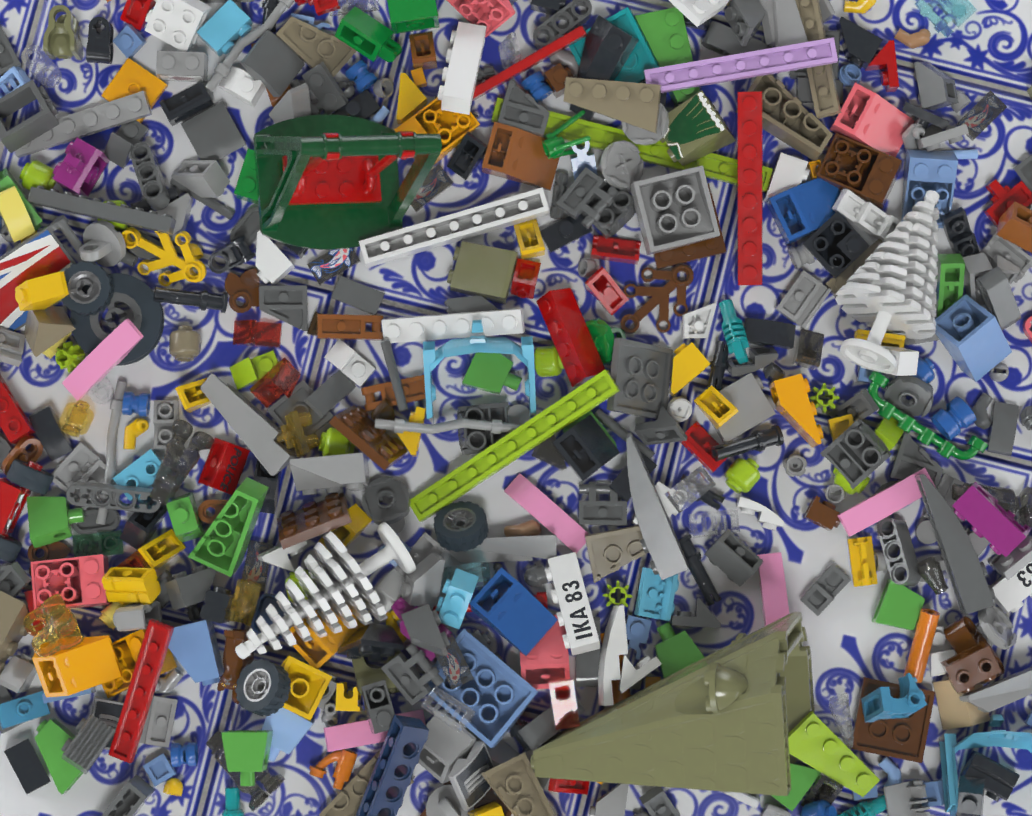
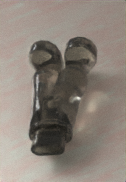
[150,419,214,505]
[951,482,1032,527]
[206,730,286,812]

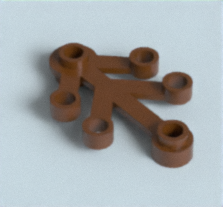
[620,264,694,334]

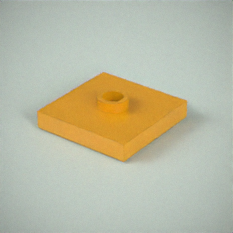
[101,57,168,123]

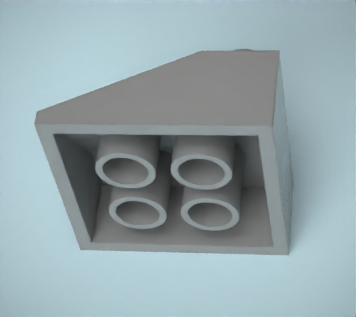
[630,166,720,255]
[289,453,370,495]

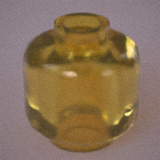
[59,400,95,437]

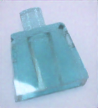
[441,562,491,588]

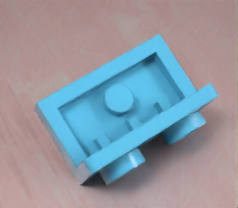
[634,567,679,621]

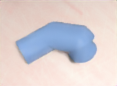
[878,756,902,787]

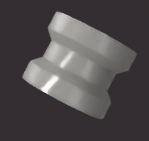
[788,241,815,270]

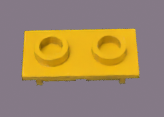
[848,536,878,587]

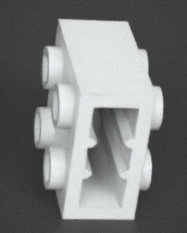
[144,0,211,52]

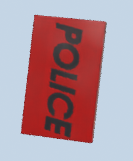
[198,438,250,495]

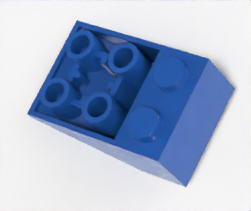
[766,178,840,246]
[469,567,558,656]

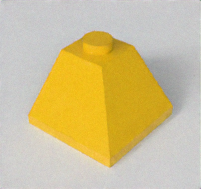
[281,655,332,721]

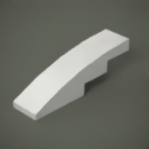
[832,189,901,243]
[598,605,628,706]

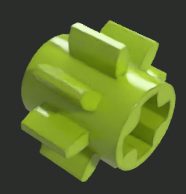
[55,341,85,372]
[809,383,840,414]
[602,581,633,607]

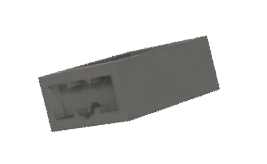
[0,79,59,153]

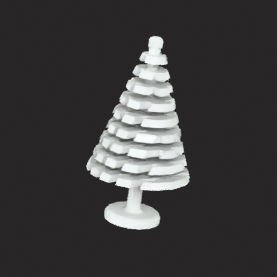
[835,190,940,373]
[235,522,416,659]

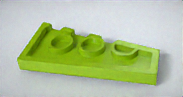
[788,711,880,797]

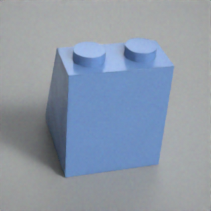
[935,294,1012,382]
[168,620,224,686]

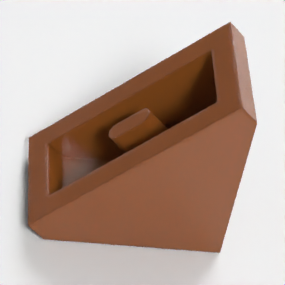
[409,32,438,70]

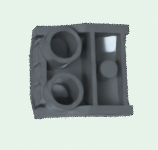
[581,172,636,239]
[457,402,509,455]
[820,419,891,489]

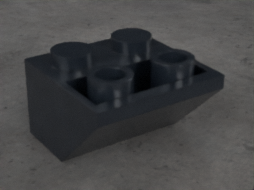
[552,414,620,482]

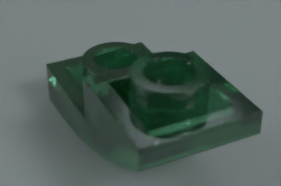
[72,530,124,557]

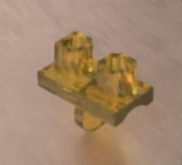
[277,410,320,457]
[228,579,262,626]

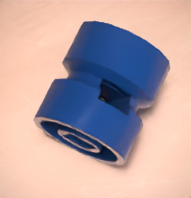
[930,396,977,441]

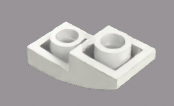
[736,497,784,531]

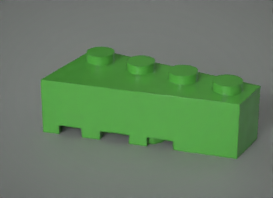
[634,7,700,107]
[188,477,269,577]

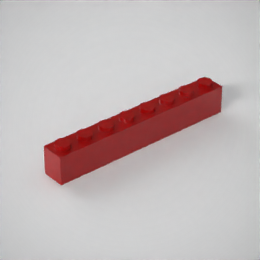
[738,91,763,285]

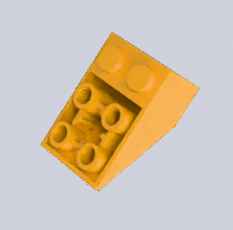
[395,97,480,165]
[769,373,824,447]
[289,608,365,670]
[102,629,177,698]
[32,635,123,697]

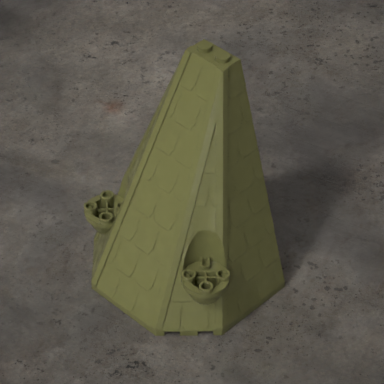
[531,612,815,796]

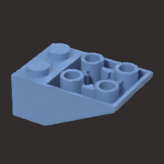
[901,149,958,228]

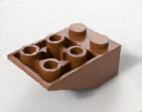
[482,122,560,191]

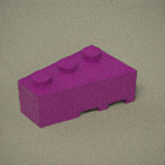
[952,482,1031,557]

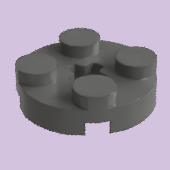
[884,375,934,419]
[362,477,411,525]

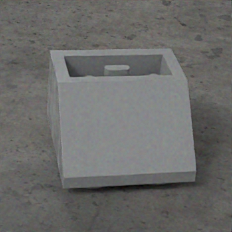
[418,709,476,784]

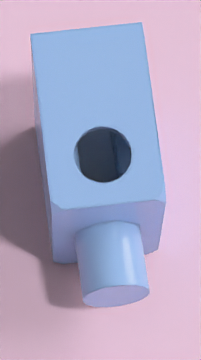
[262,707,314,762]

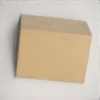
[932,679,990,730]

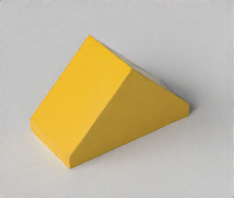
[397,73,428,124]
[514,219,545,259]
[175,378,211,413]
[693,385,739,429]
[138,529,186,570]

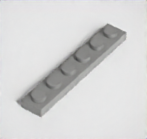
[15,91,152,158]

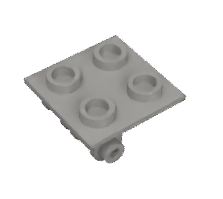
[883,779,930,816]

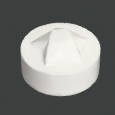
[667,396,692,422]

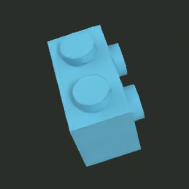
[197,0,253,57]
[112,449,171,503]
[435,568,479,629]

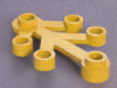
[121,228,207,287]

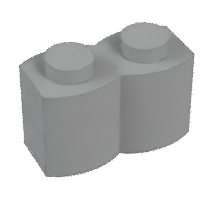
[113,601,163,632]

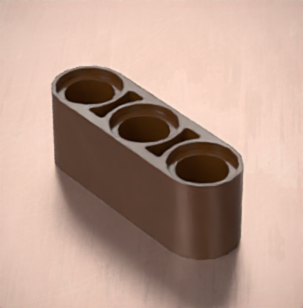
[944,616,1005,684]

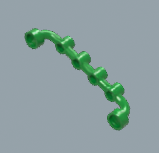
[868,371,988,460]

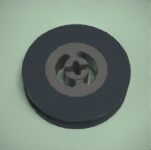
[70,273,164,366]

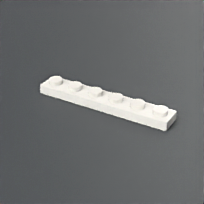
[381,308,525,343]

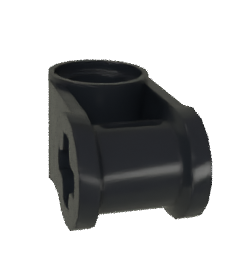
[86,17,114,64]
[208,234,256,274]

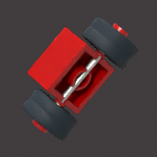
[0,459,54,562]

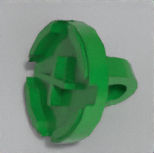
[585,318,626,365]

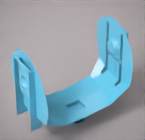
[423,320,536,424]
[939,714,1032,816]

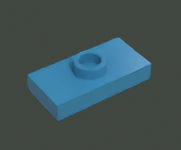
[0,691,50,729]

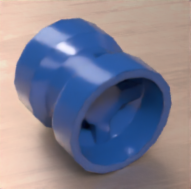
[345,60,378,93]
[521,71,553,103]
[122,391,151,417]
[170,742,198,767]

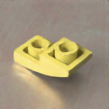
[0,186,36,243]

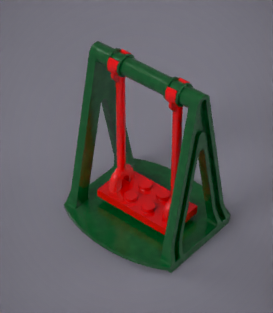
[253,115,442,250]

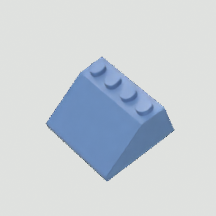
[427,629,539,748]

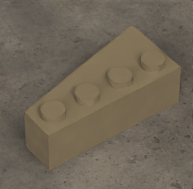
[736,74,833,161]
[0,591,32,674]

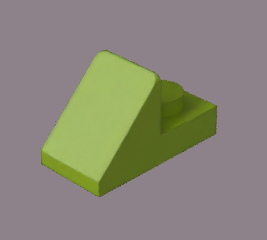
[229,350,282,390]

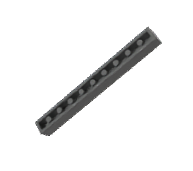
[28,185,176,235]

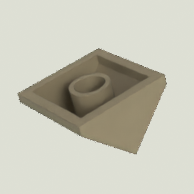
[24,306,75,357]

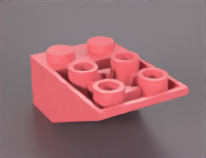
[447,0,515,38]
[830,83,914,157]
[30,554,112,610]
[520,615,570,689]

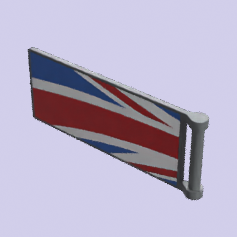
[0,215,102,332]

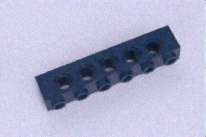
[356,715,429,816]

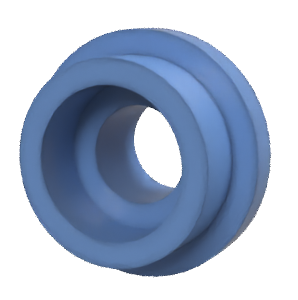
[838,64,862,87]

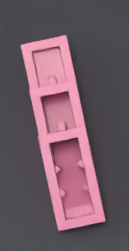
[62,318,144,401]
[837,468,937,537]
[757,552,789,626]
[323,709,426,752]

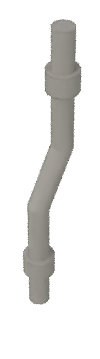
[205,0,295,93]
[96,381,127,525]
[374,418,521,434]

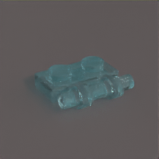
[914,0,977,38]

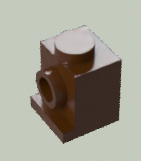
[544,63,574,98]
[803,496,841,531]

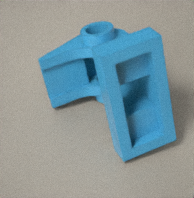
[861,673,927,723]

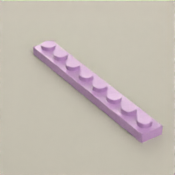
[644,37,838,93]

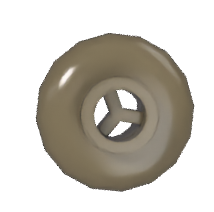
[169,325,201,362]

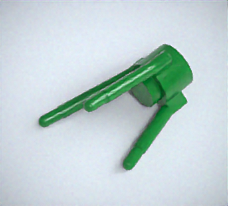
[542,110,591,159]

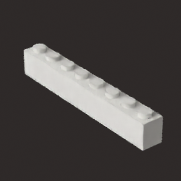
[359,187,549,268]

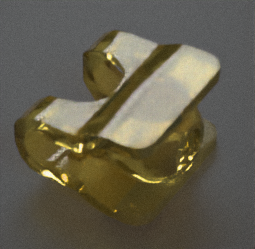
[23,594,84,657]

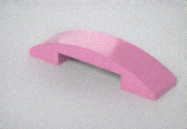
[504,473,589,554]

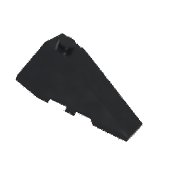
[570,15,639,121]

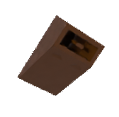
[816,133,902,209]

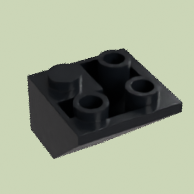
[803,211,870,279]
[338,623,404,662]

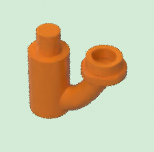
[309,749,358,790]

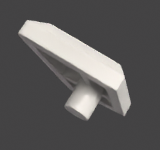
[682,303,717,339]

